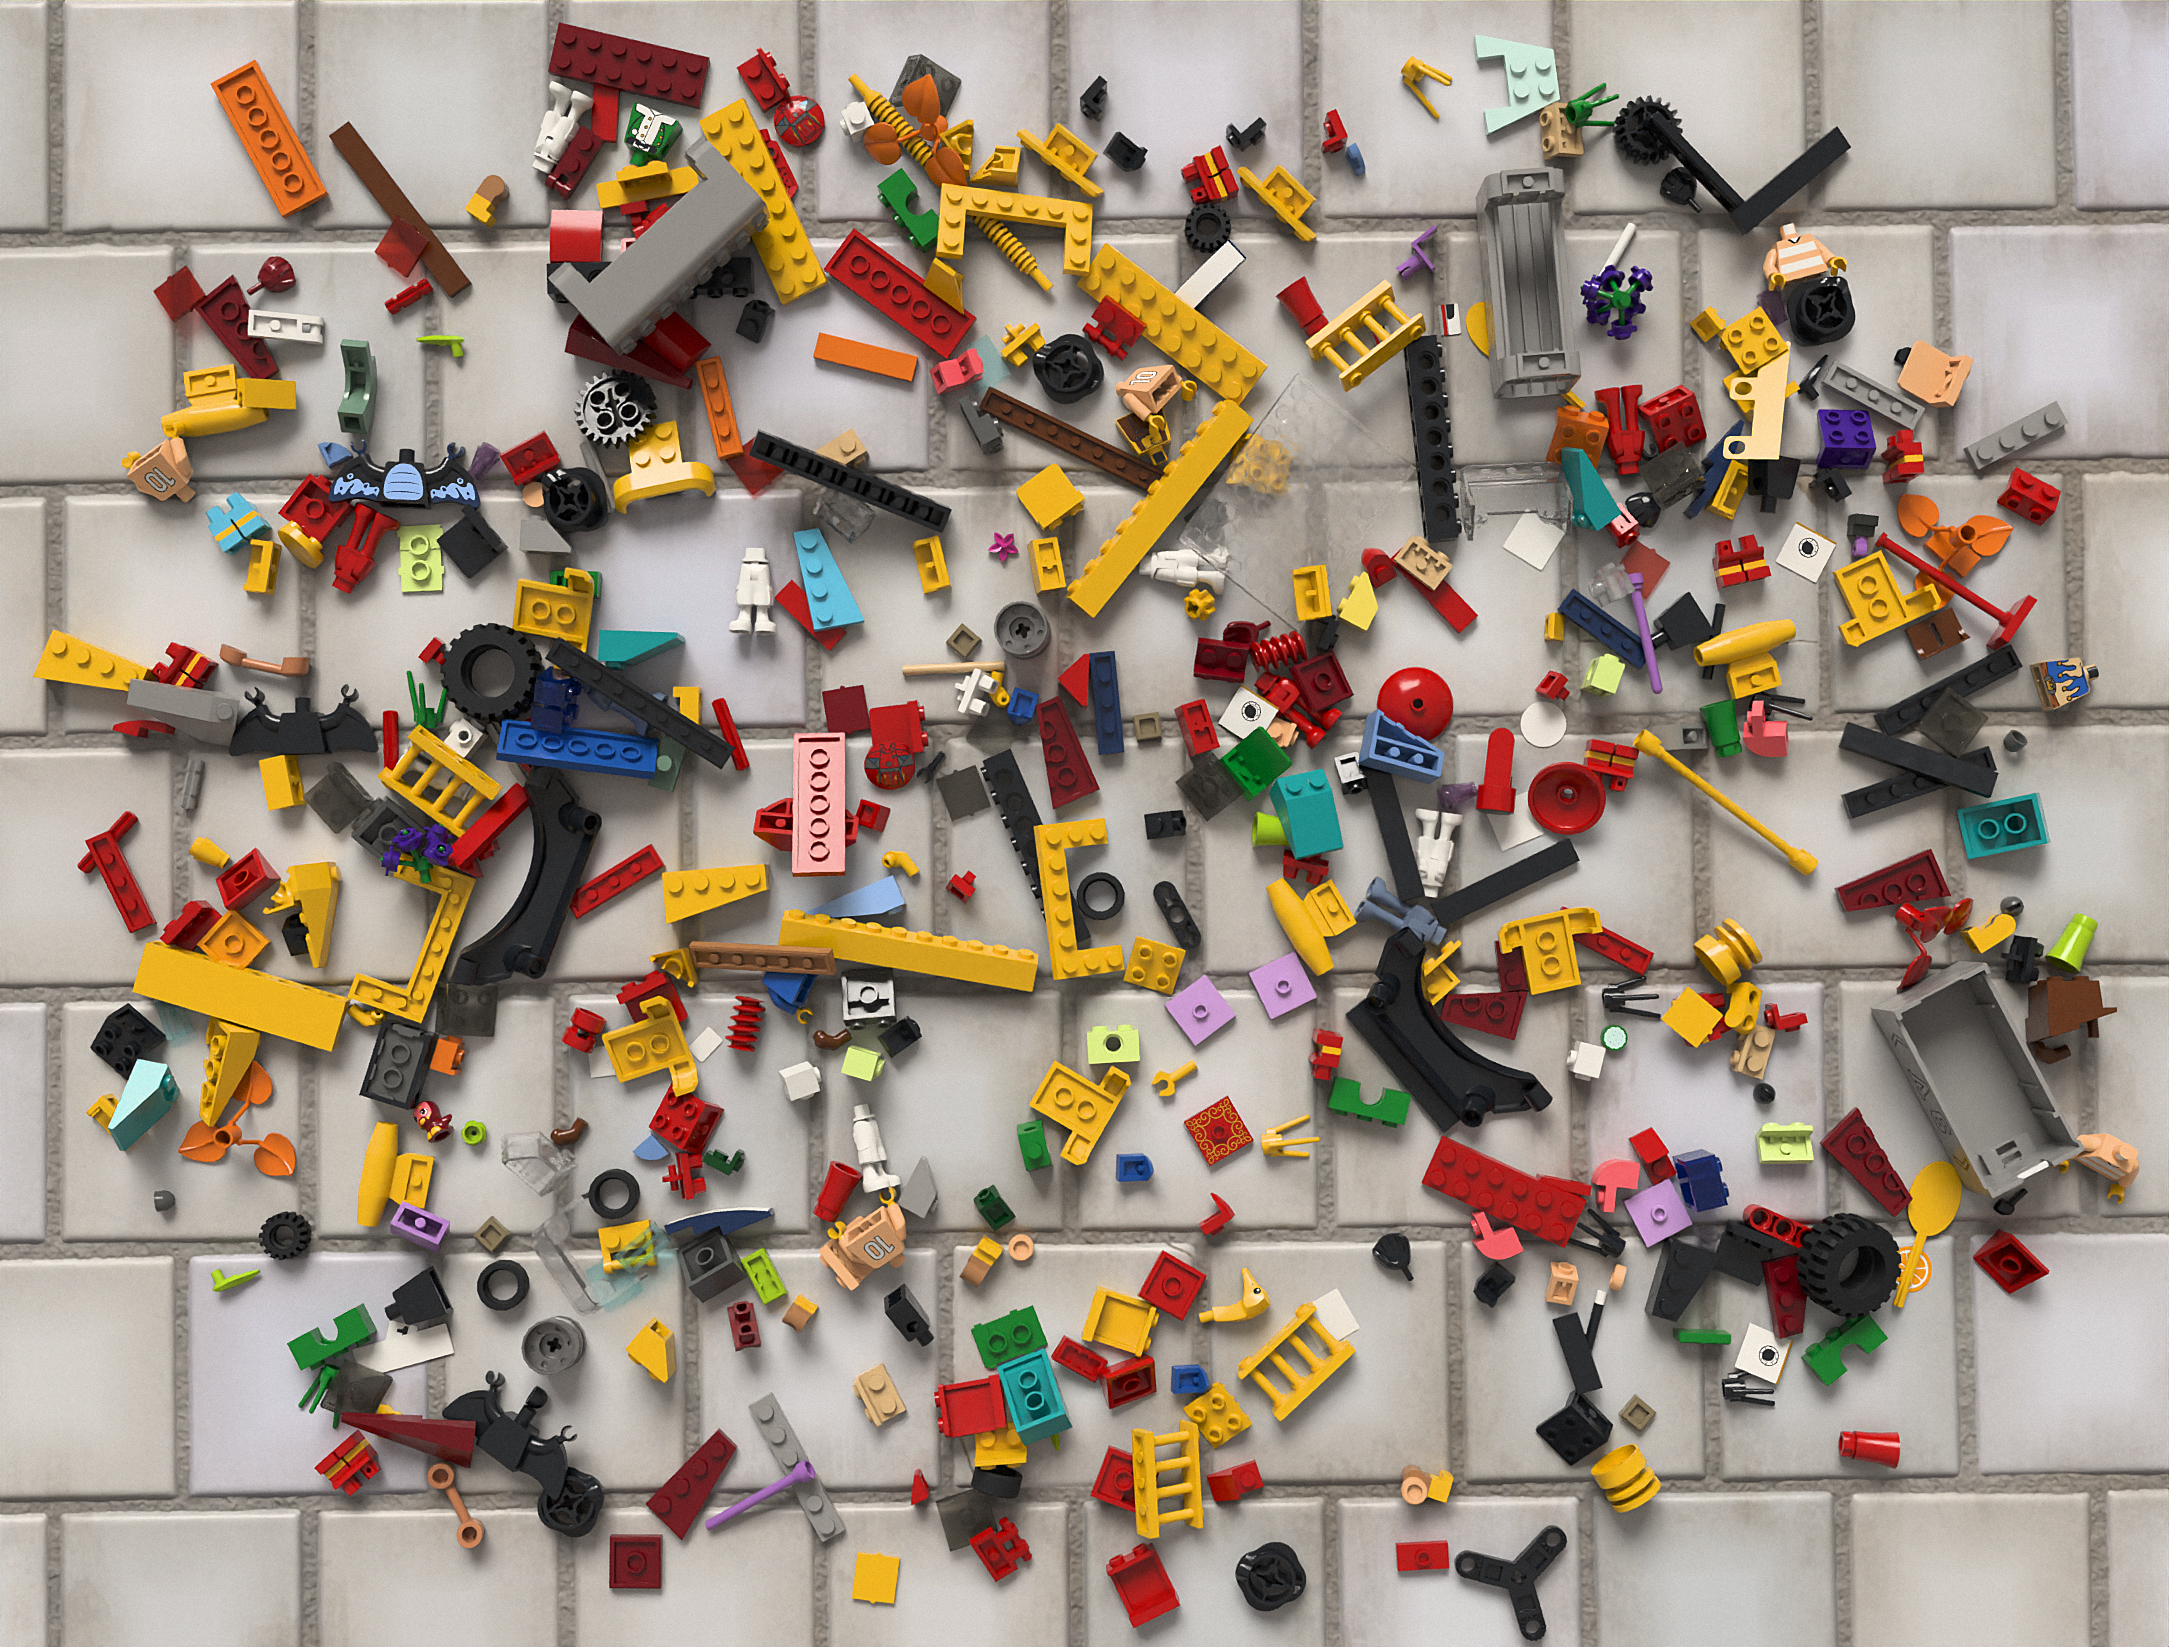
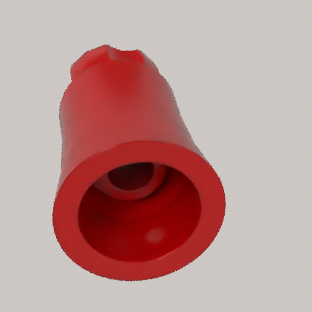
[1275,276,1329,338]
[813,1161,863,1222]
[1838,1431,1900,1469]

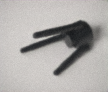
[1748,691,1813,721]
[1602,976,1661,1019]
[1567,1208,1626,1258]
[1722,1371,1775,1406]

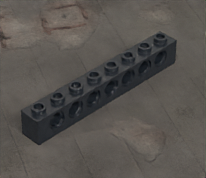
[547,257,755,304]
[1403,335,1462,543]
[749,429,952,533]
[980,749,1091,944]

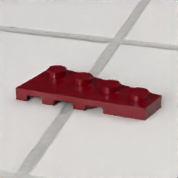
[193,275,280,379]
[1036,696,1100,810]
[1834,849,1951,912]
[1819,1107,1913,1217]
[646,1428,737,1540]

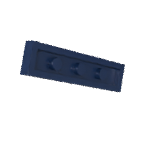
[1557,589,1656,670]
[1089,651,1124,755]

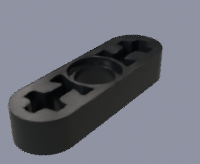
[1153,881,1201,949]

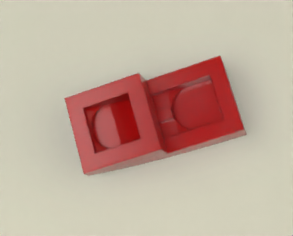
[112,720,176,738]

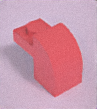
[929,348,984,395]
[1743,701,1789,757]
[1591,1159,1640,1213]
[1470,1209,1523,1260]

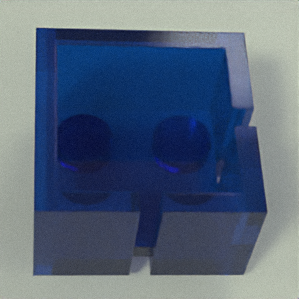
[531,666,582,734]
[1672,1149,1729,1212]

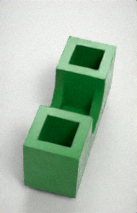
[877,168,939,253]
[1327,1076,1411,1128]
[287,1303,377,1371]
[1801,1315,1888,1386]

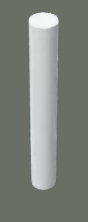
[1599,223,1637,291]

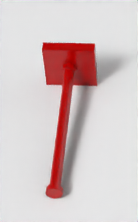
[1874,532,2037,651]

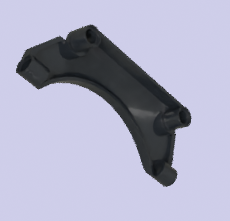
[450,765,602,987]
[1364,926,1553,1128]

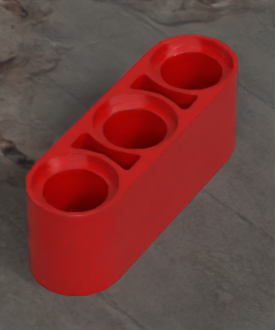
[1743,1204,1813,1248]

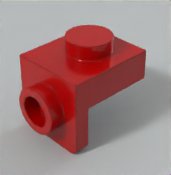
[1764,1003,1808,1032]

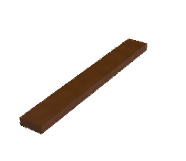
[329,121,472,298]
[979,386,1165,493]

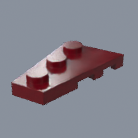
[1440,991,1528,1040]
[1762,1253,1807,1339]

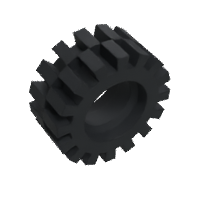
[1185,203,1231,253]
[259,1211,311,1260]

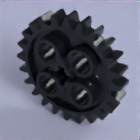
[574,369,658,449]

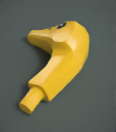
[1199,1268,1271,1323]

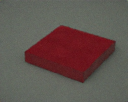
[1289,649,1354,715]
[609,1534,663,1589]

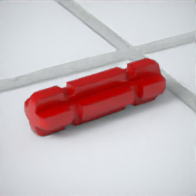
[384,279,433,315]

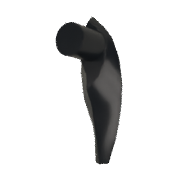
[1797,355,1828,401]

